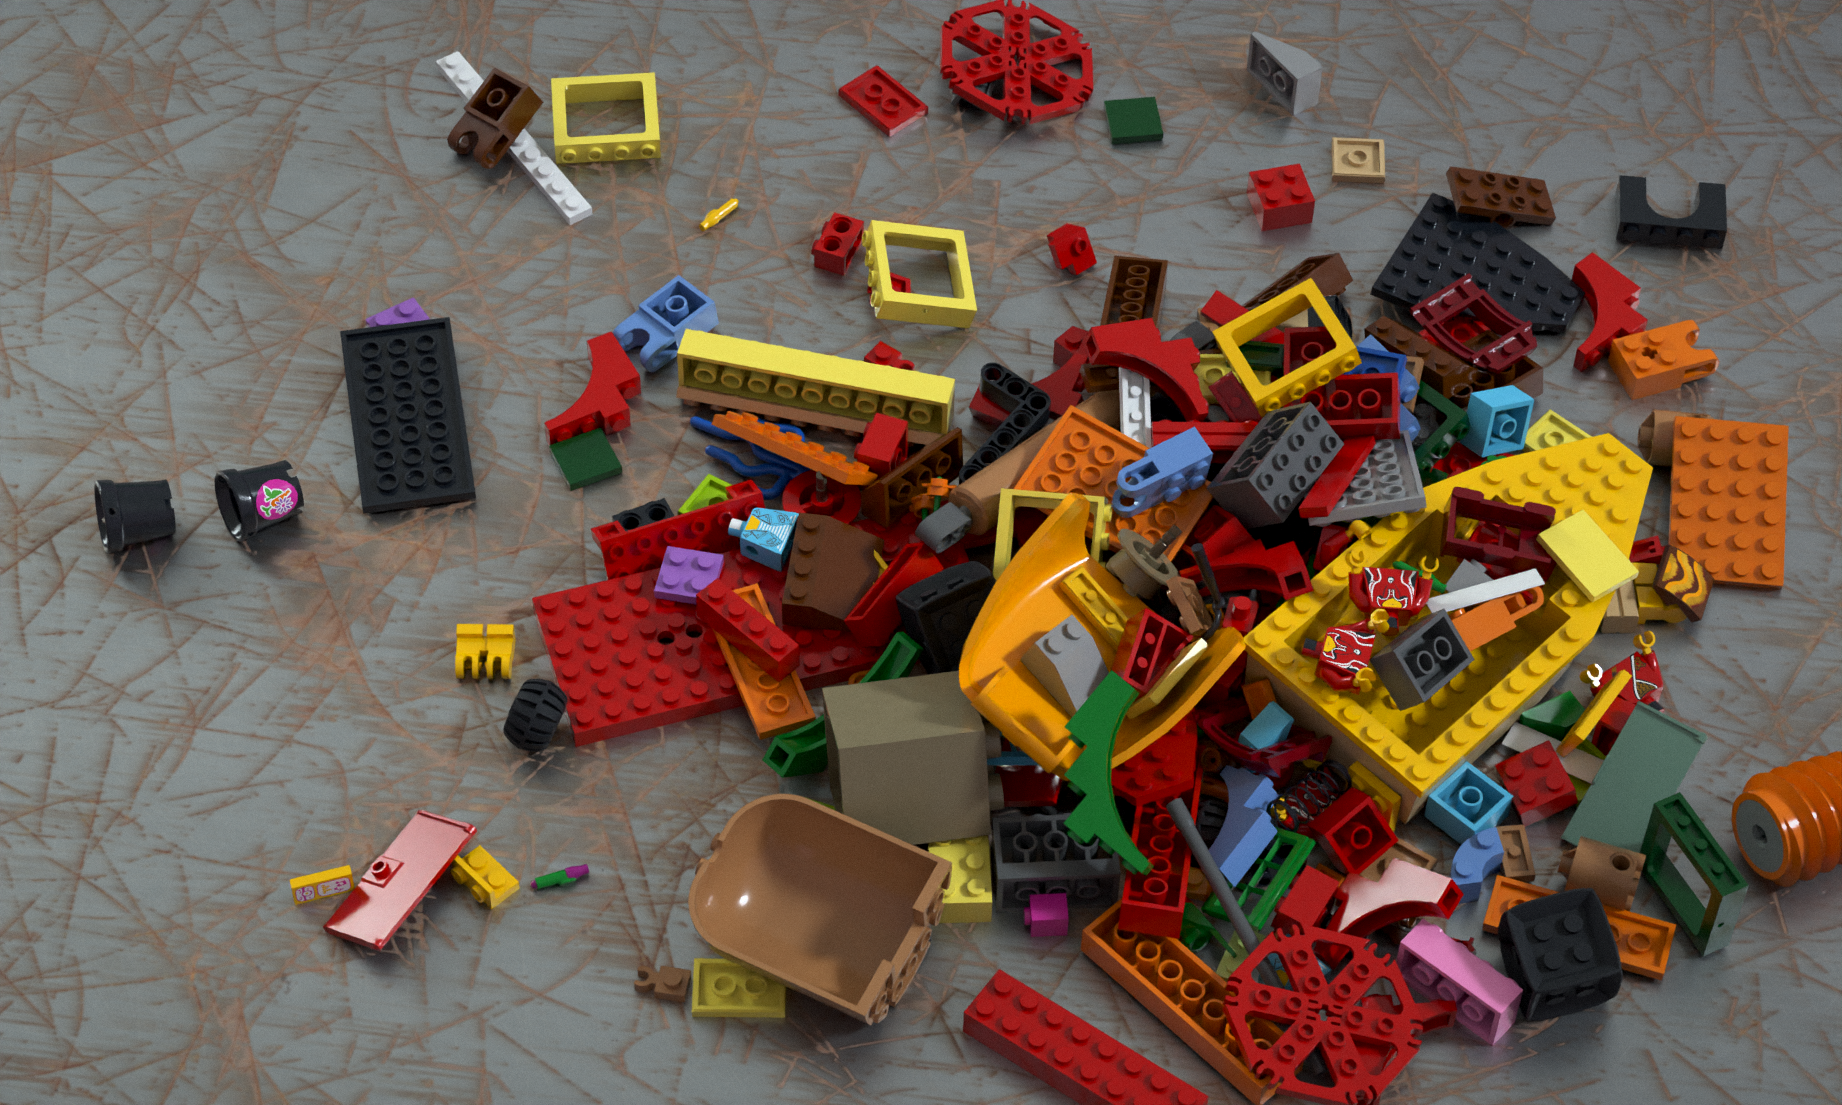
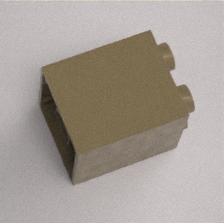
[822,671,1004,845]

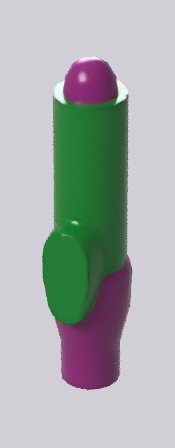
[530,864,589,890]

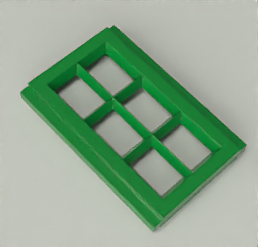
[1201,827,1316,931]

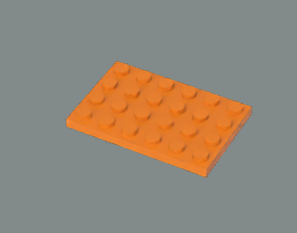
[1014,405,1214,563]
[1668,416,1789,589]

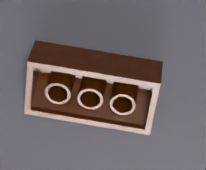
[1242,253,1353,311]
[1364,316,1483,399]
[860,427,963,528]

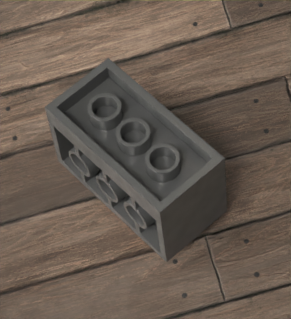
[1206,402,1344,529]
[991,813,1121,912]

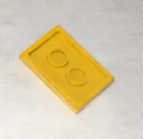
[1556,670,1632,758]

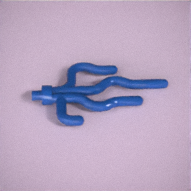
[690,416,812,500]

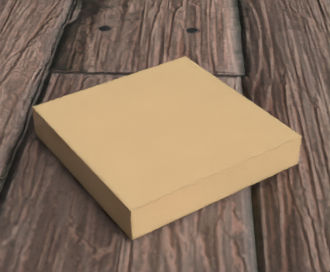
[1331,137,1385,184]

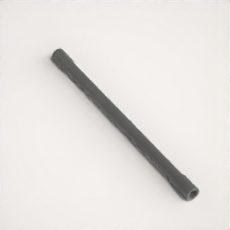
[1165,798,1328,1077]

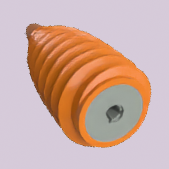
[1731,751,1842,887]

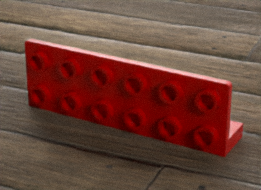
[591,479,765,580]

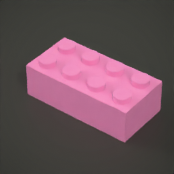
[1396,919,1523,1046]

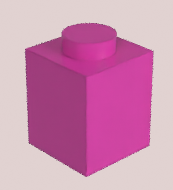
[1023,893,1069,937]

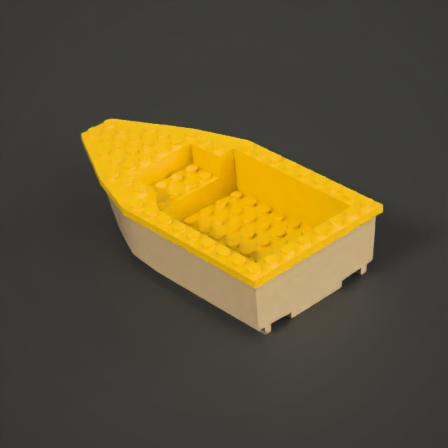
[1243,433,1653,824]

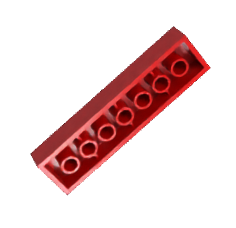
[1118,745,1206,939]
[963,969,1209,1105]

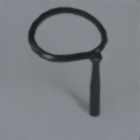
[1174,543,1226,648]

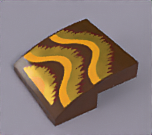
[1652,545,1714,623]

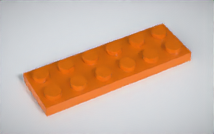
[711,411,878,485]
[712,583,816,740]
[1482,875,1676,980]

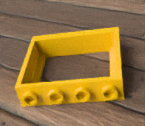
[1212,278,1362,417]

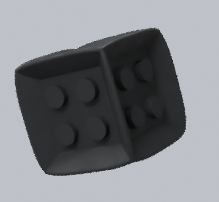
[896,561,996,675]
[1498,888,1623,1021]

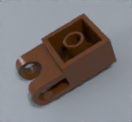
[447,67,543,169]

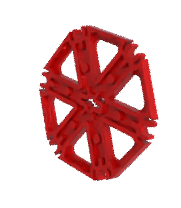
[940,0,1093,125]
[1223,923,1423,1105]

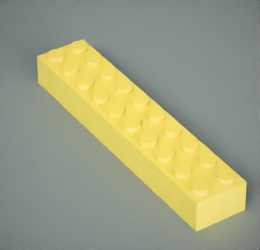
[677,329,955,434]

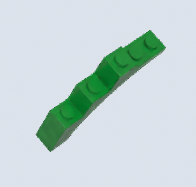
[762,632,924,778]
[1064,670,1154,876]

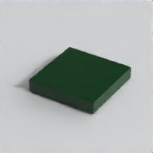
[1104,97,1164,144]
[549,428,623,491]

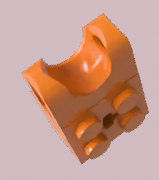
[1608,320,1720,401]
[1448,586,1544,651]

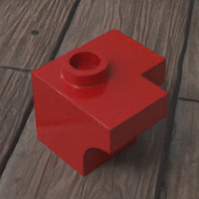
[1046,223,1097,275]

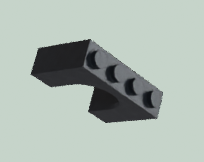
[1615,175,1727,249]

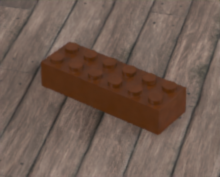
[1100,256,1168,329]

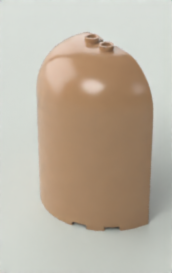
[688,794,952,1025]

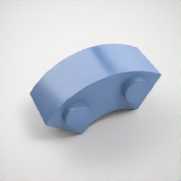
[1449,827,1504,904]

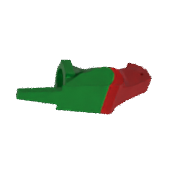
[1180,896,1238,958]

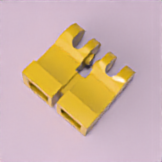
[1632,563,1687,624]
[455,624,516,679]

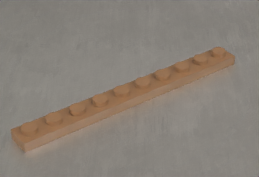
[676,385,944,447]

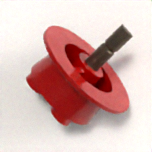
[782,470,861,525]

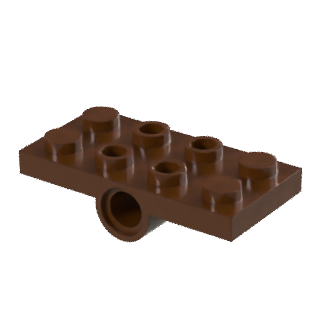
[1446,166,1556,229]

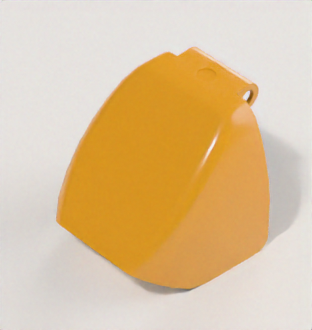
[959,493,1246,781]

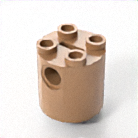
[1637,409,1714,467]
[1557,836,1646,911]

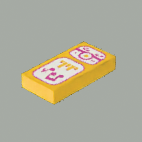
[290,865,355,905]

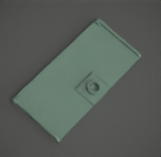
[1561,701,1708,853]

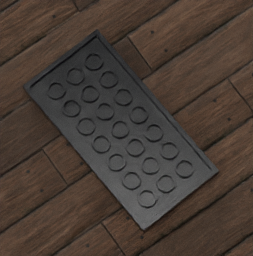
[340,317,476,514]

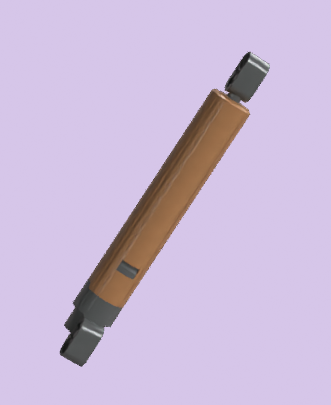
[915,321,1217,554]

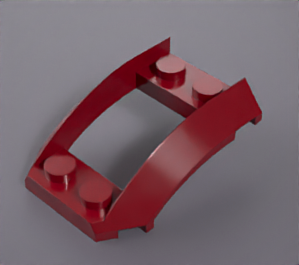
[1409,273,1537,374]
[1192,697,1332,778]

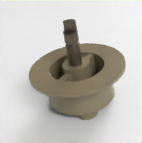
[1106,525,1182,600]

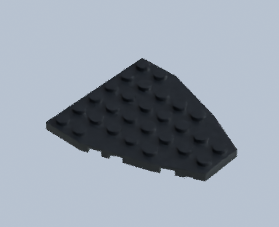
[1370,192,1586,333]

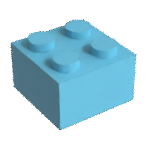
[1460,385,1535,457]
[1424,761,1513,845]

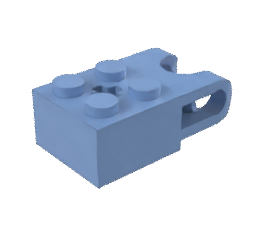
[613,275,719,372]
[1112,427,1213,518]

